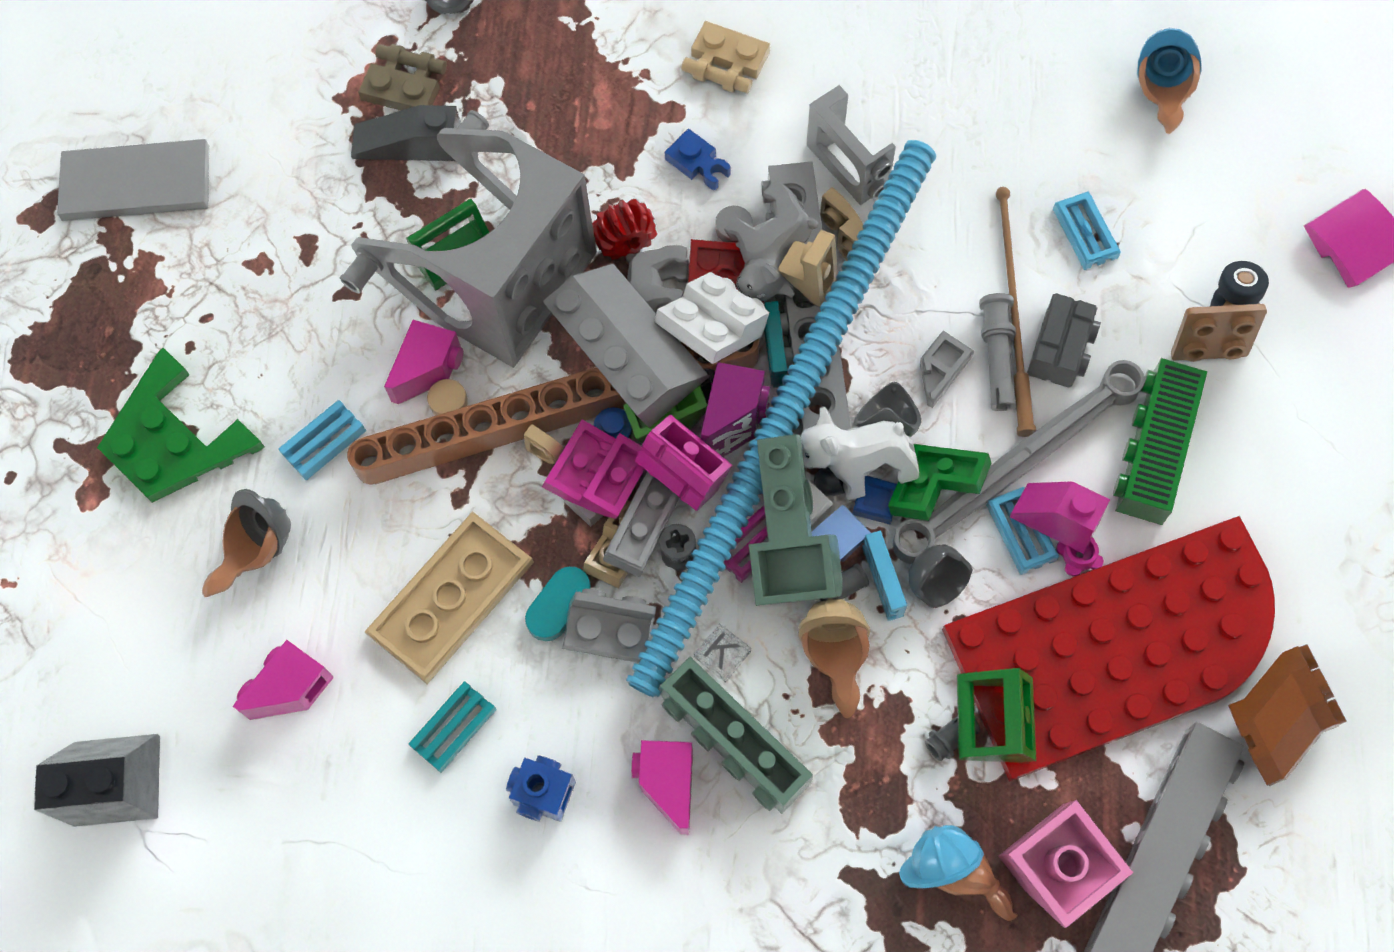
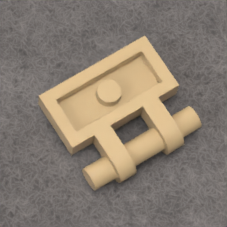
[681,21,770,94]

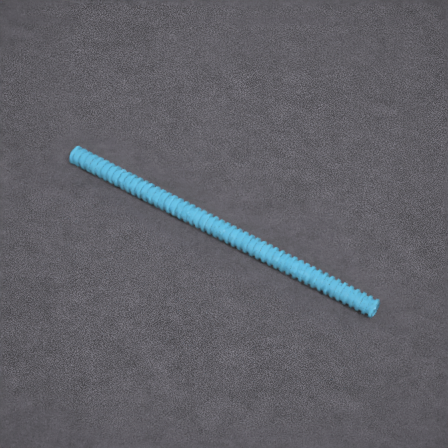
[626,140,937,697]

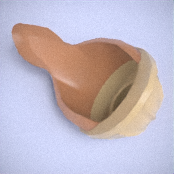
[798,598,870,719]

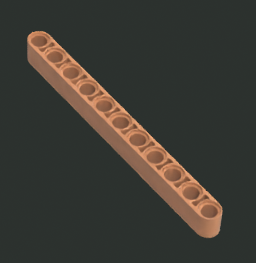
[347,339,760,485]

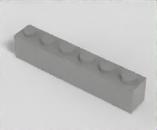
[1084,722,1245,952]

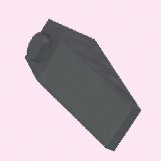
[351,105,461,161]

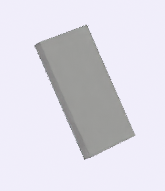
[57,139,209,221]

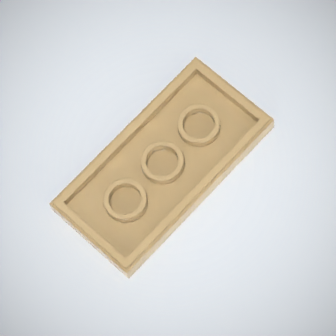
[364,511,534,684]

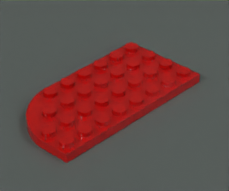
[942,515,1275,782]

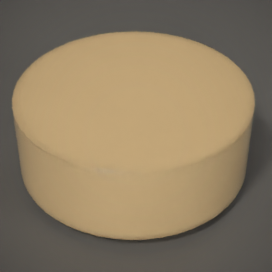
[427,379,468,416]

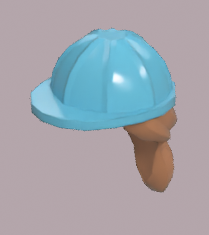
[899,825,1017,921]

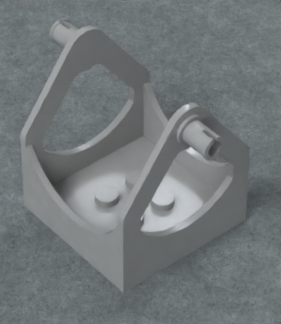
[339,110,597,368]

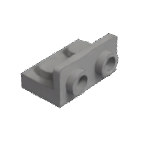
[562,589,656,663]

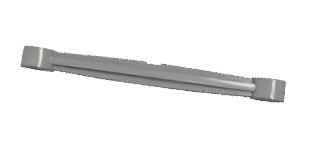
[892,360,1145,564]

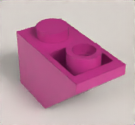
[232,639,334,720]

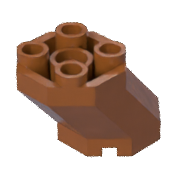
[1228,644,1347,786]

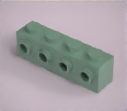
[660,657,813,814]

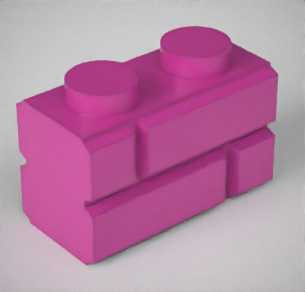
[635,415,733,511]

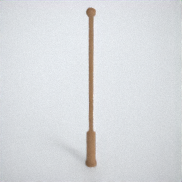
[995,186,1037,437]

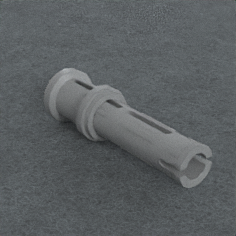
[979,293,1016,411]

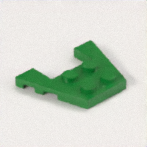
[97,348,265,503]

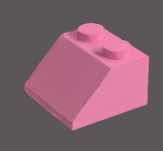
[998,800,1133,928]

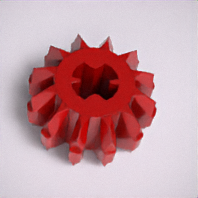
[592,199,657,260]

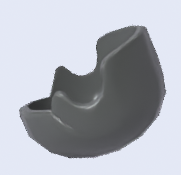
[908,544,973,608]

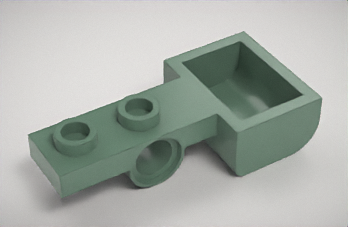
[749,434,842,606]

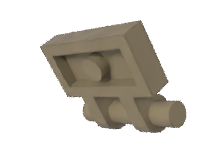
[358,44,447,111]

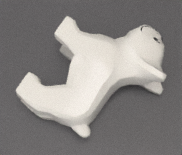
[801,407,919,500]

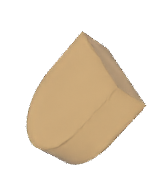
[524,424,564,464]

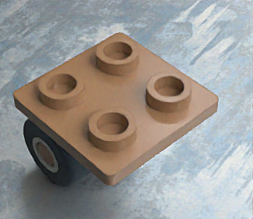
[1170,261,1269,362]

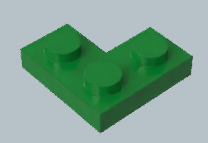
[888,444,992,521]

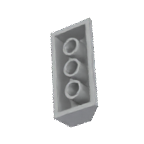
[543,264,709,428]

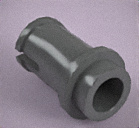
[819,563,869,601]
[925,716,981,761]

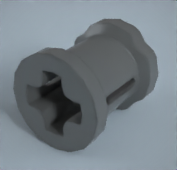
[659,524,696,571]

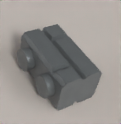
[1027,293,1101,388]

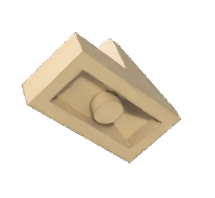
[778,230,838,307]

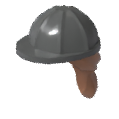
[202,489,291,597]

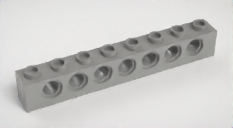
[761,161,851,435]

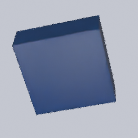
[852,476,897,525]

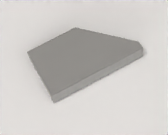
[920,330,975,408]

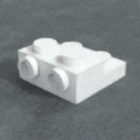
[654,272,770,364]

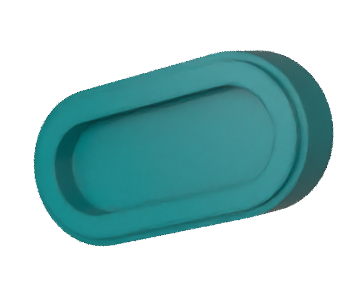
[525,566,591,641]

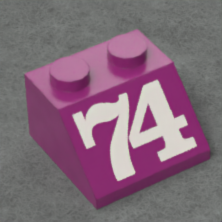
[701,362,771,457]

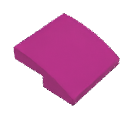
[1303,188,1394,288]
[542,419,645,519]

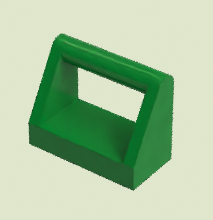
[406,198,490,291]
[957,668,1036,762]

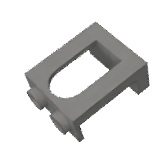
[806,85,896,206]

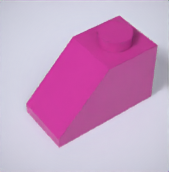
[384,320,464,404]
[1010,481,1110,554]
[632,740,693,835]

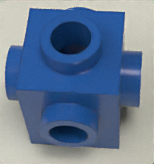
[506,755,576,822]

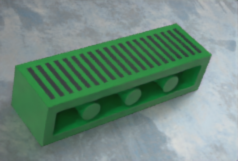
[1113,358,1208,525]

